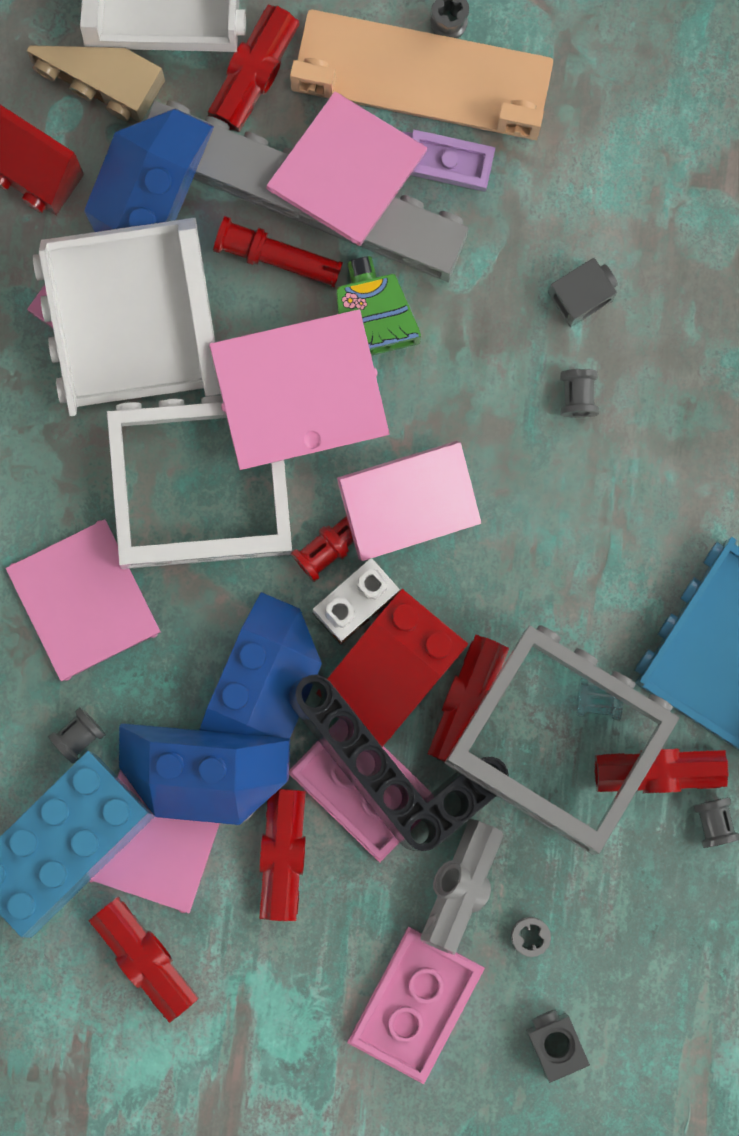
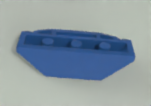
[84,109,214,232]
[199,592,322,738]
[119,723,290,825]

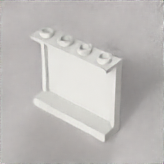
[80,0,246,52]
[33,218,221,416]

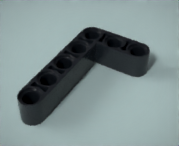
[289,675,509,851]

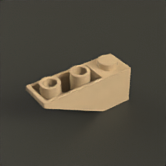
[27,45,165,122]

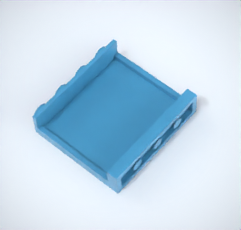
[634,537,739,750]

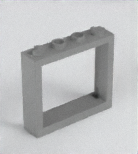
[444,625,680,855]

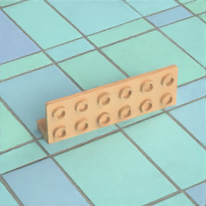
[290,9,553,141]

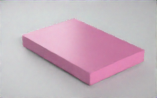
[337,441,482,561]
[289,719,431,862]
[347,926,485,1084]

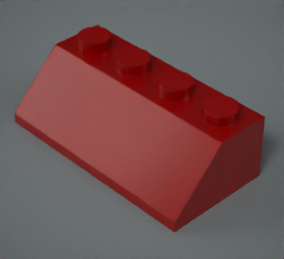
[0,104,84,216]

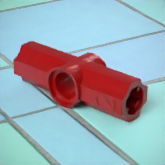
[207,4,300,133]
[427,634,509,762]
[594,749,729,793]
[259,789,306,921]
[88,896,199,1023]

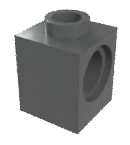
[548,257,618,328]
[526,1010,590,1083]

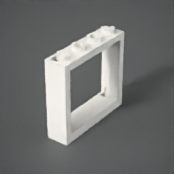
[107,395,292,569]

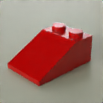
[315,589,468,747]

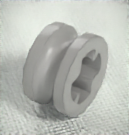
[511,917,551,957]

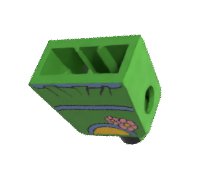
[337,256,421,356]

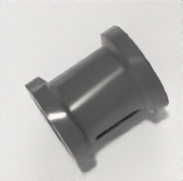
[430,0,469,38]
[560,369,599,418]
[48,707,106,764]
[694,797,739,848]

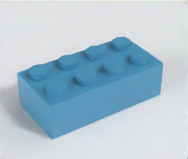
[0,751,155,938]

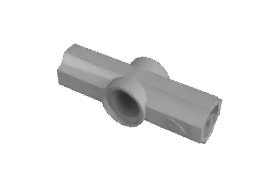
[420,819,504,955]

